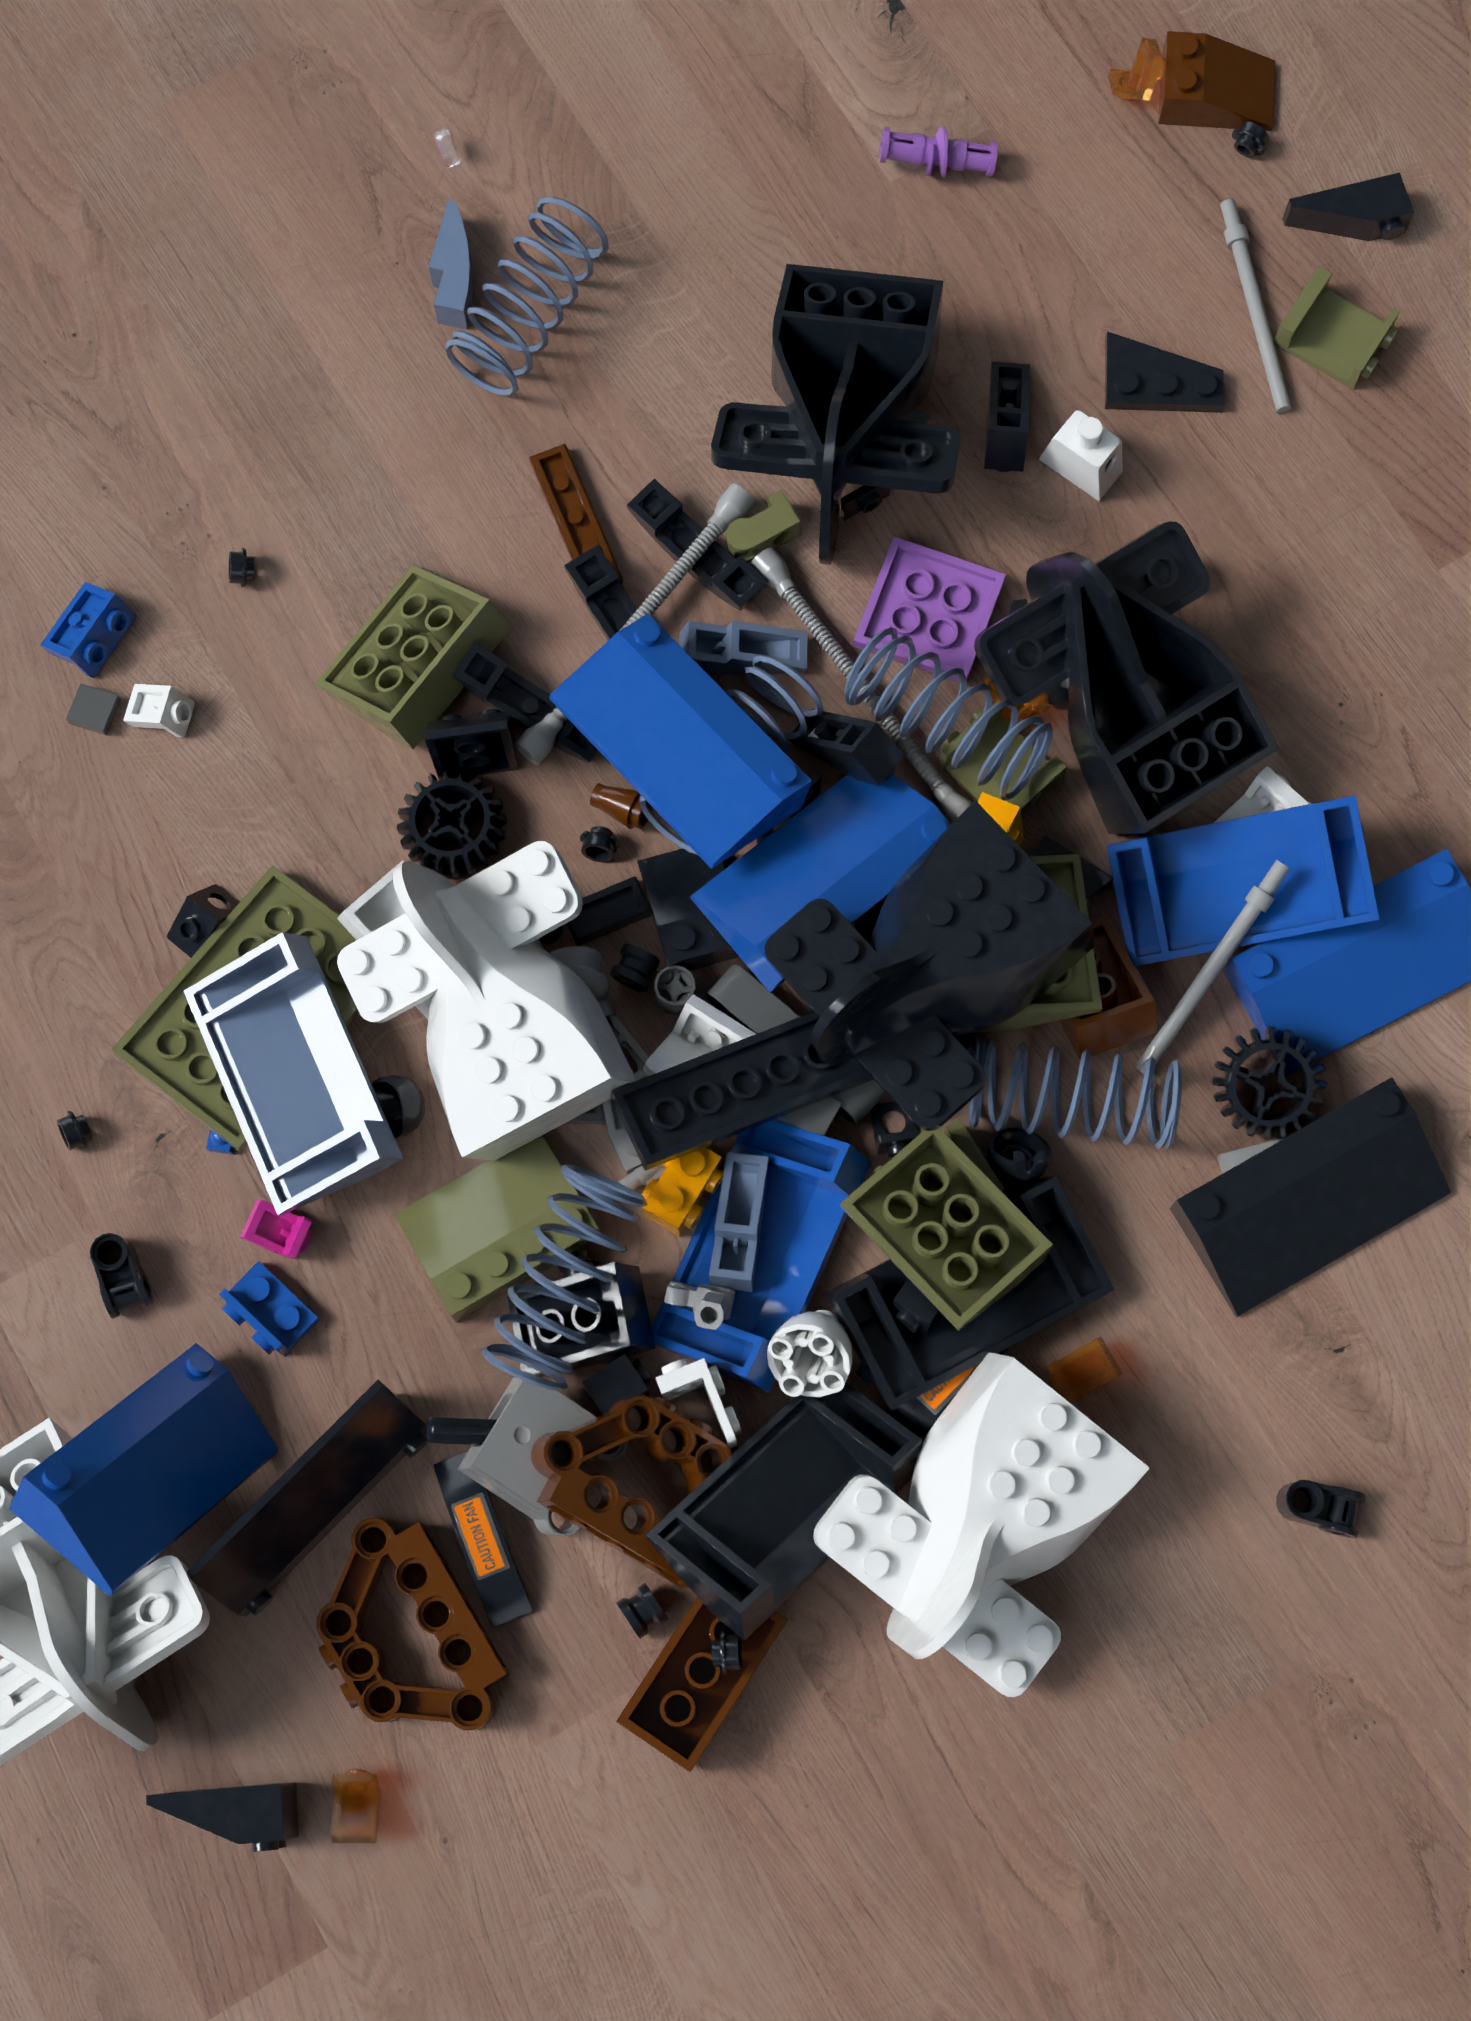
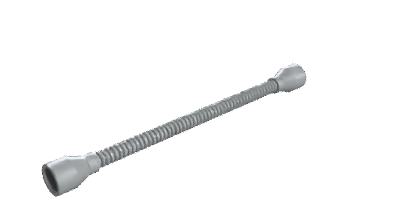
[514,484,755,765]
[750,547,972,824]

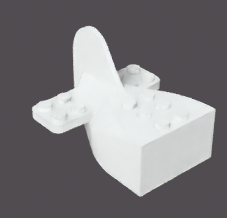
[337,841,637,1161]
[813,1352,1149,1697]
[0,1417,210,1766]

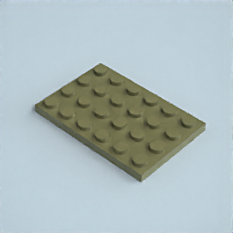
[111,865,359,1153]

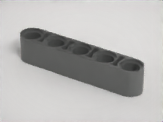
[706,964,885,1126]

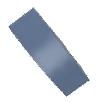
[429,200,474,330]
[679,621,808,674]
[709,1152,769,1292]

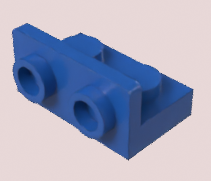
[40,582,136,678]
[219,1261,320,1357]

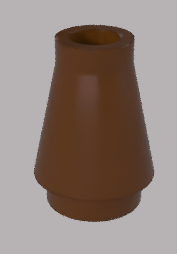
[590,783,653,829]

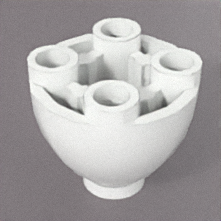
[767,1310,852,1397]

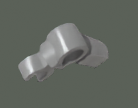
[664,1281,735,1330]

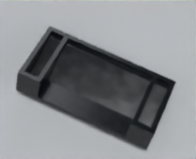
[1170,1077,1451,1317]
[824,1176,1114,1410]
[186,1379,428,1617]
[646,1382,922,1640]

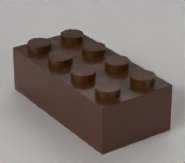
[616,1597,788,1772]

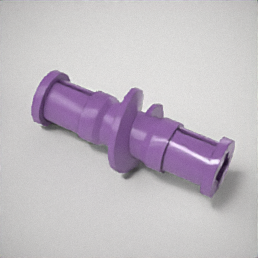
[879,127,998,177]

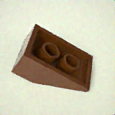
[1158,31,1275,131]
[1060,917,1157,1060]

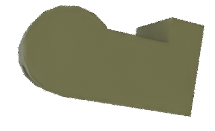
[726,490,801,562]

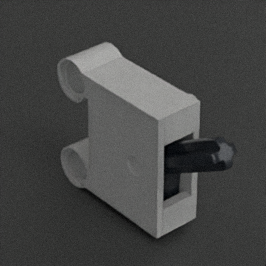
[426,1371,627,1536]

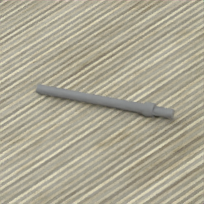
[1220,199,1292,414]
[1134,860,1290,1073]

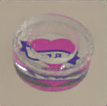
[434,126,461,168]

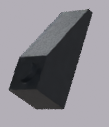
[1282,172,1414,241]
[984,362,1030,472]
[788,709,905,786]

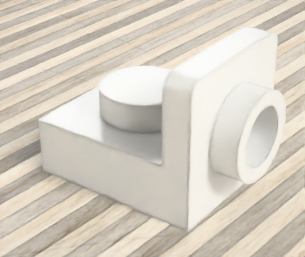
[123,684,195,737]

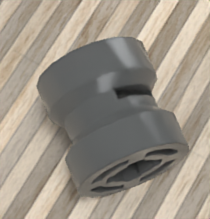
[654,965,696,1015]

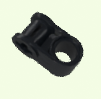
[90,1233,154,1319]
[1276,1480,1366,1538]

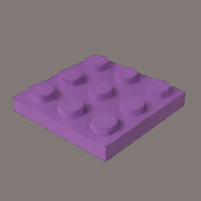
[853,536,1006,683]

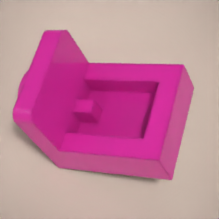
[240,1199,312,1259]

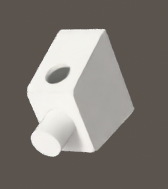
[1039,410,1123,501]

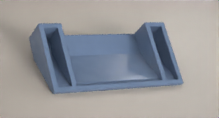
[184,932,403,1215]

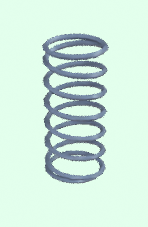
[445,197,609,395]
[844,627,1053,801]
[640,655,823,855]
[969,1037,1182,1150]
[481,1164,648,1391]

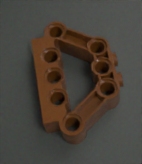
[531,1396,732,1588]
[316,1518,510,1731]

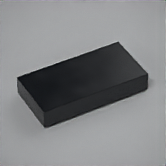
[567,876,652,946]

